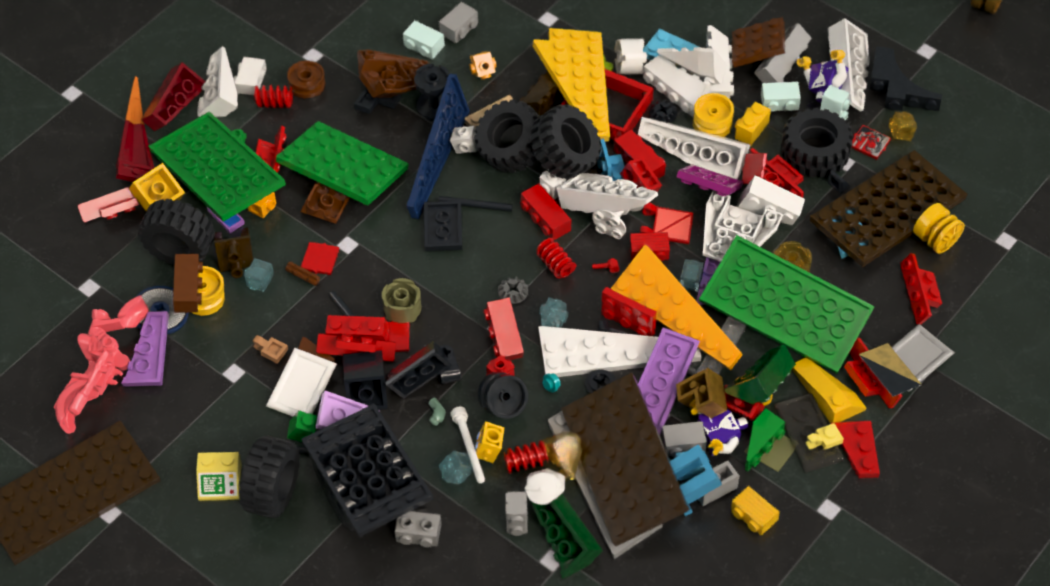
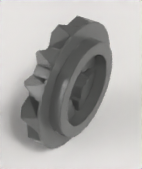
[498,276,528,304]

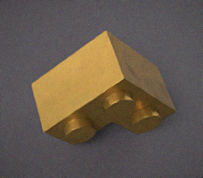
[676,368,727,418]

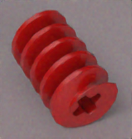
[254,85,293,108]
[536,238,576,279]
[504,440,548,474]

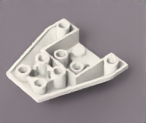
[703,190,783,262]

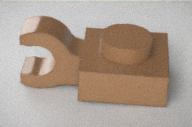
[253,335,288,364]

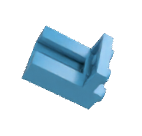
[670,444,722,516]

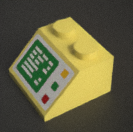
[197,452,242,501]

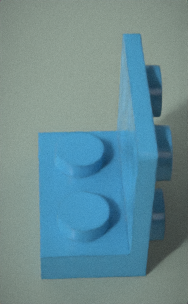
[597,139,625,181]

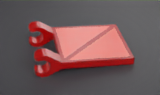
[639,203,693,244]

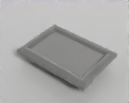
[891,324,954,392]

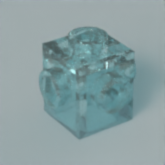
[539,297,569,328]
[438,451,473,484]

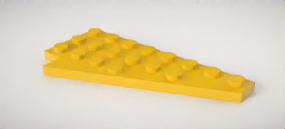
[533,28,610,141]

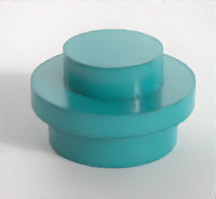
[543,373,560,393]

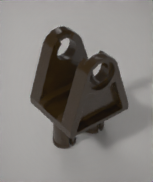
[214,227,254,278]

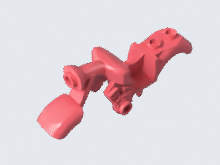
[54,295,149,434]

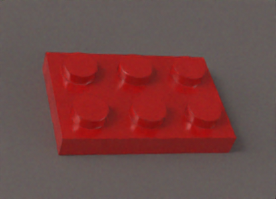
[601,287,657,336]

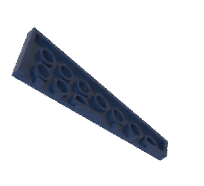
[407,74,470,219]

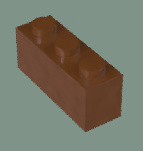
[173,254,203,313]

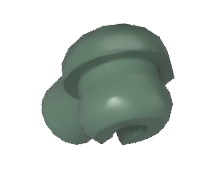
[428,398,446,426]

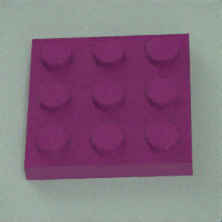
[677,164,744,196]

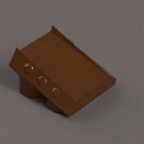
[300,182,350,224]

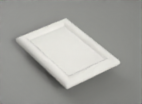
[266,348,337,417]

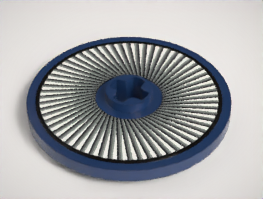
[136,286,189,335]

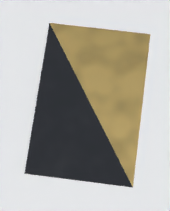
[859,343,922,397]

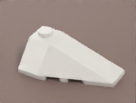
[198,47,238,117]
[657,47,727,85]

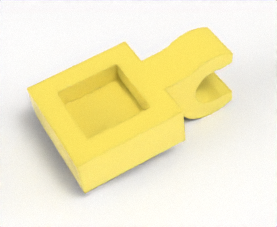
[806,423,844,450]

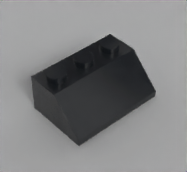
[385,341,452,399]

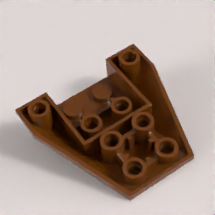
[357,49,430,98]

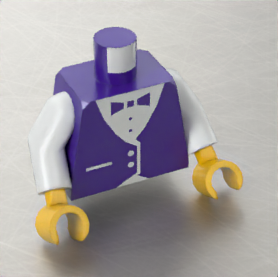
[797,50,849,103]
[689,399,748,456]

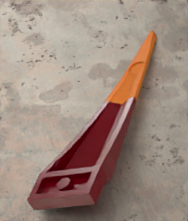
[116,76,154,182]

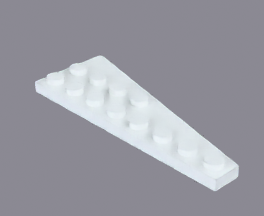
[538,326,701,377]

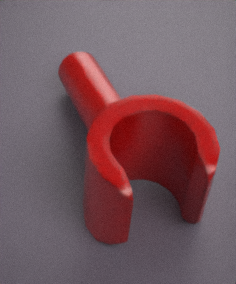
[592,258,620,273]

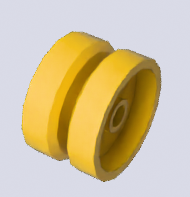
[693,93,734,137]
[191,266,225,316]

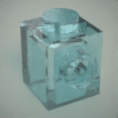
[244,258,274,292]

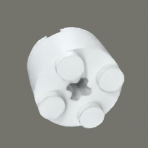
[615,39,647,75]

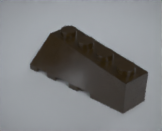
[520,70,562,116]

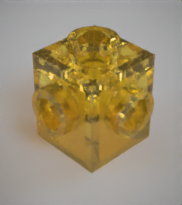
[889,111,917,141]

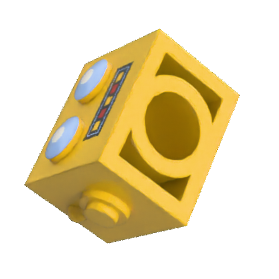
[475,421,504,463]

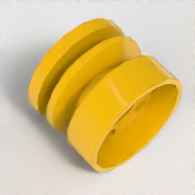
[913,203,965,254]

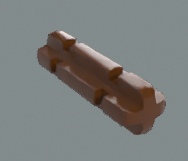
[285,262,320,286]

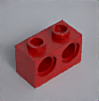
[620,156,662,192]

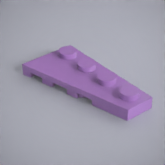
[122,311,169,386]

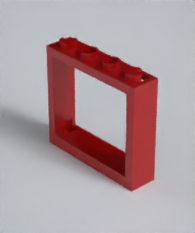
[561,69,654,140]

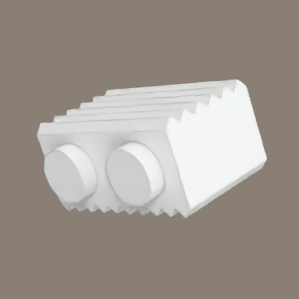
[234,57,266,96]

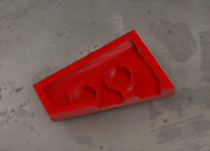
[831,421,880,478]

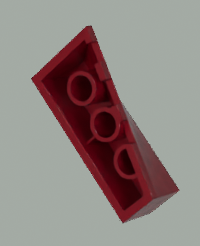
[141,62,206,131]

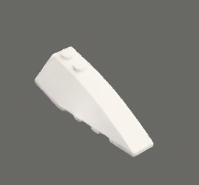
[828,18,870,112]
[638,117,750,179]
[557,173,658,213]

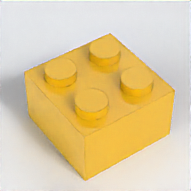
[129,163,185,211]

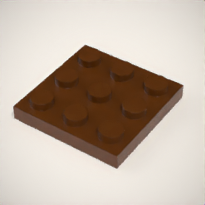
[732,17,785,67]

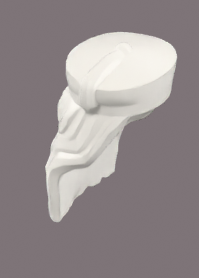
[524,469,565,504]

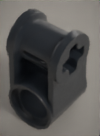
[439,345,461,384]

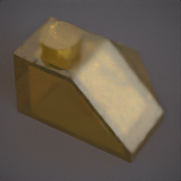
[542,431,582,480]

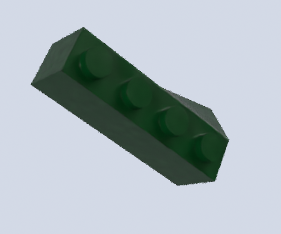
[724,344,796,404]
[531,494,603,579]

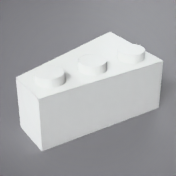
[737,176,805,225]

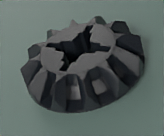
[649,99,678,123]
[585,369,616,393]

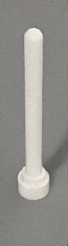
[451,407,485,483]

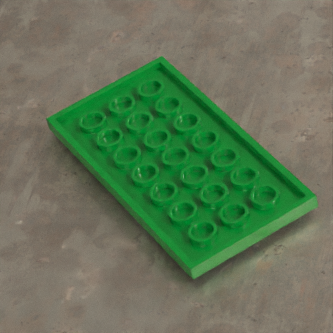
[148,111,286,222]
[699,235,875,374]

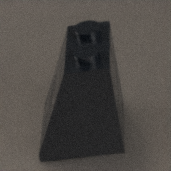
[343,350,388,410]

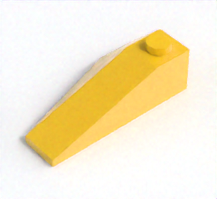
[792,358,866,424]

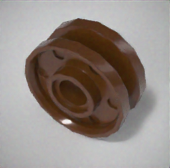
[287,60,325,99]

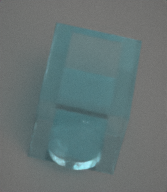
[680,259,704,292]

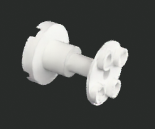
[592,179,644,239]

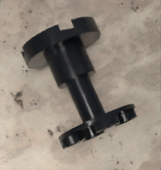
[414,64,450,121]

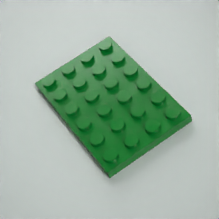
[276,121,409,206]

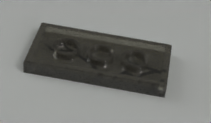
[774,393,843,473]

